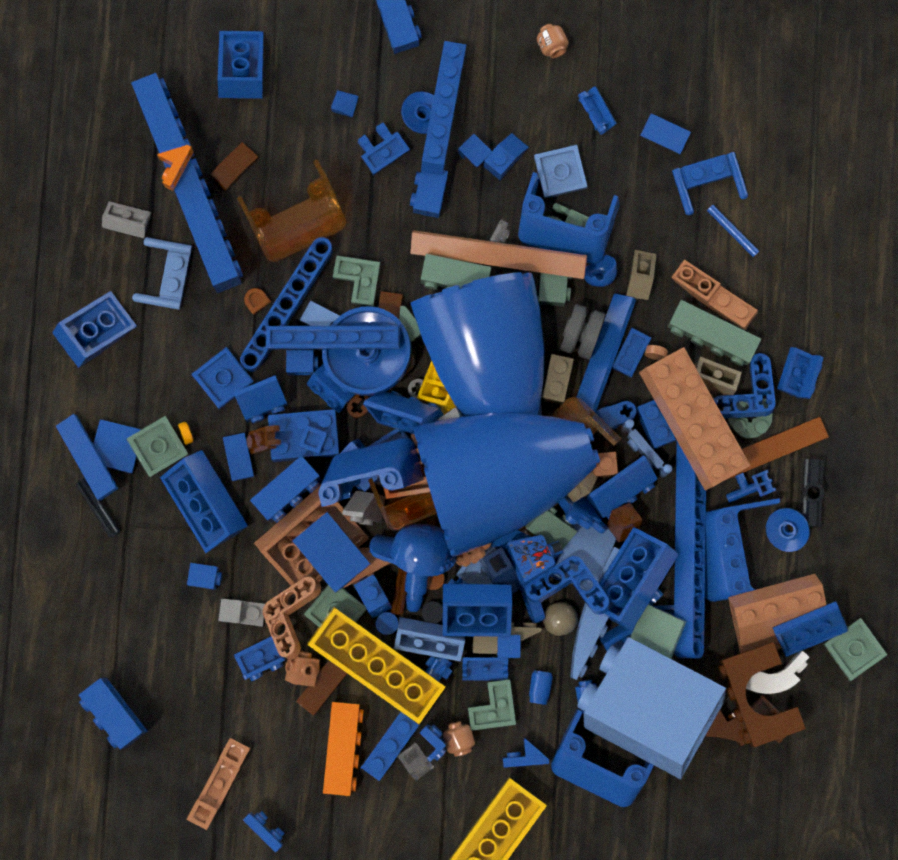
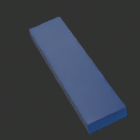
[56,414,119,501]

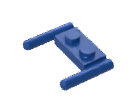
[672,152,748,215]

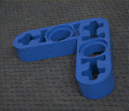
[713,353,775,419]
[526,556,610,615]

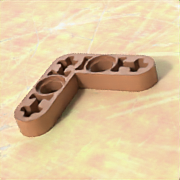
[263,577,321,660]

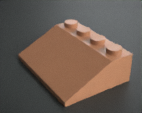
[254,485,369,592]
[728,574,826,653]

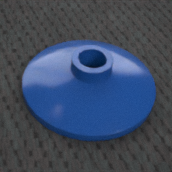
[401,92,434,134]
[766,508,810,552]

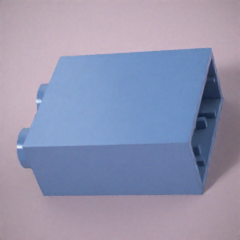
[577,637,726,779]

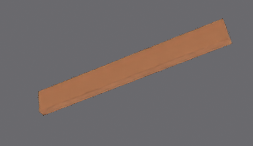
[411,230,587,279]

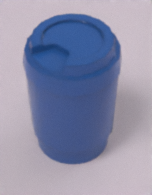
[529,670,553,705]

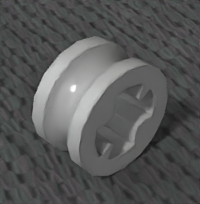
[408,379,423,400]

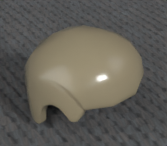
[543,601,579,636]

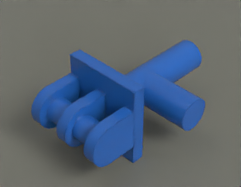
[726,470,776,503]

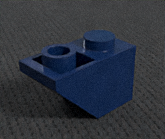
[479,547,521,594]

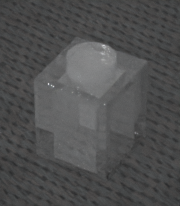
[398,743,434,780]

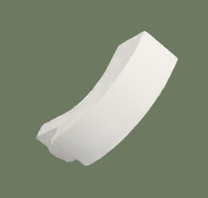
[746,651,809,694]

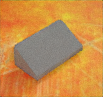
[102,201,151,238]

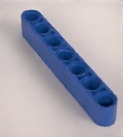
[240,237,333,372]

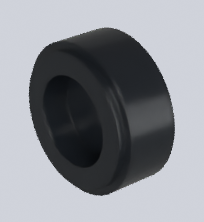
[422,601,443,624]

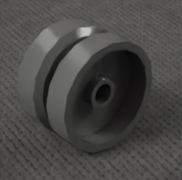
[560,304,605,360]

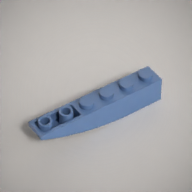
[570,547,619,680]

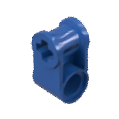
[594,401,636,434]

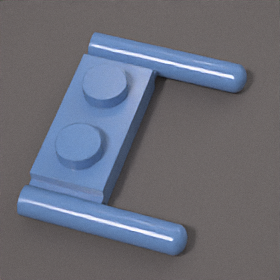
[132,237,192,310]
[621,419,672,477]

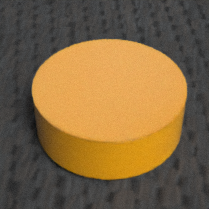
[178,422,194,445]

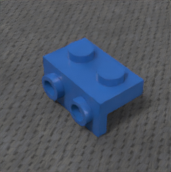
[777,347,823,399]
[307,364,356,413]
[234,636,286,681]
[420,724,447,762]

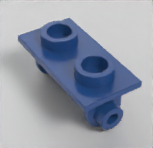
[578,86,617,135]

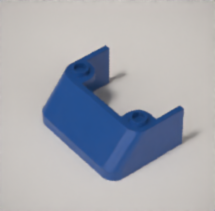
[518,172,620,264]
[551,709,654,807]

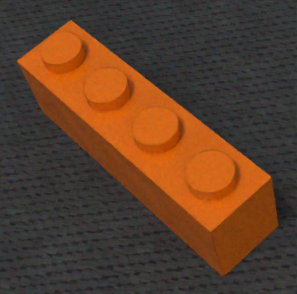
[323,702,364,796]

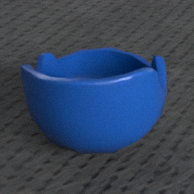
[584,255,617,287]

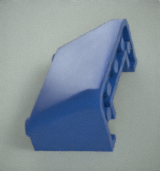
[319,438,424,507]

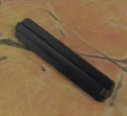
[76,478,120,538]

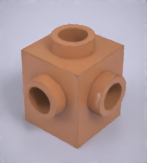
[285,651,320,687]

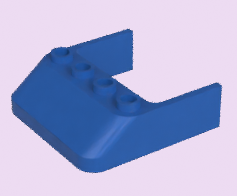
[705,498,780,602]

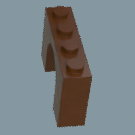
[718,642,806,747]

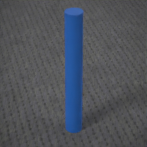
[707,205,759,257]

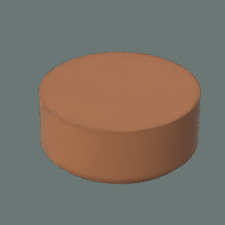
[644,345,668,360]

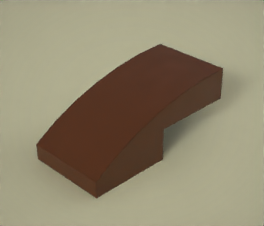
[210,142,258,191]

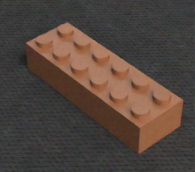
[639,347,750,490]

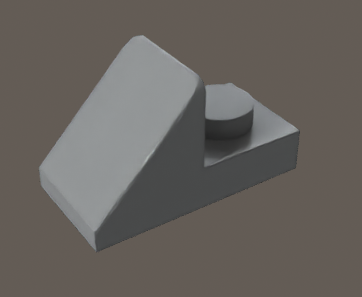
[218,599,265,626]

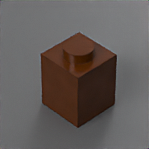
[607,503,642,542]

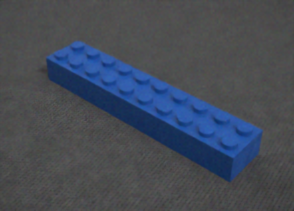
[131,73,243,293]

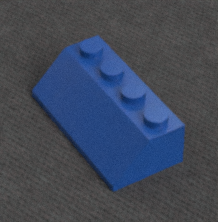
[160,450,248,553]
[592,527,679,631]

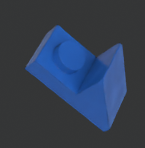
[503,738,549,768]

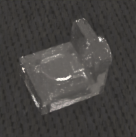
[489,220,510,243]

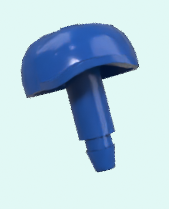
[369,524,456,612]

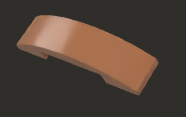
[186,738,250,830]

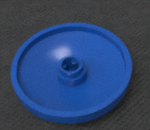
[322,306,412,396]

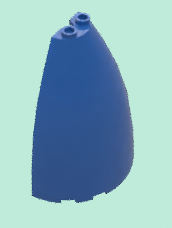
[411,272,544,417]
[413,413,600,557]

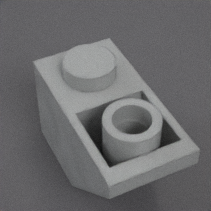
[342,491,385,526]

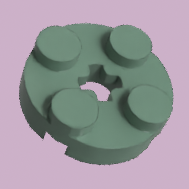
[727,398,772,439]

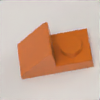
[157,145,194,191]

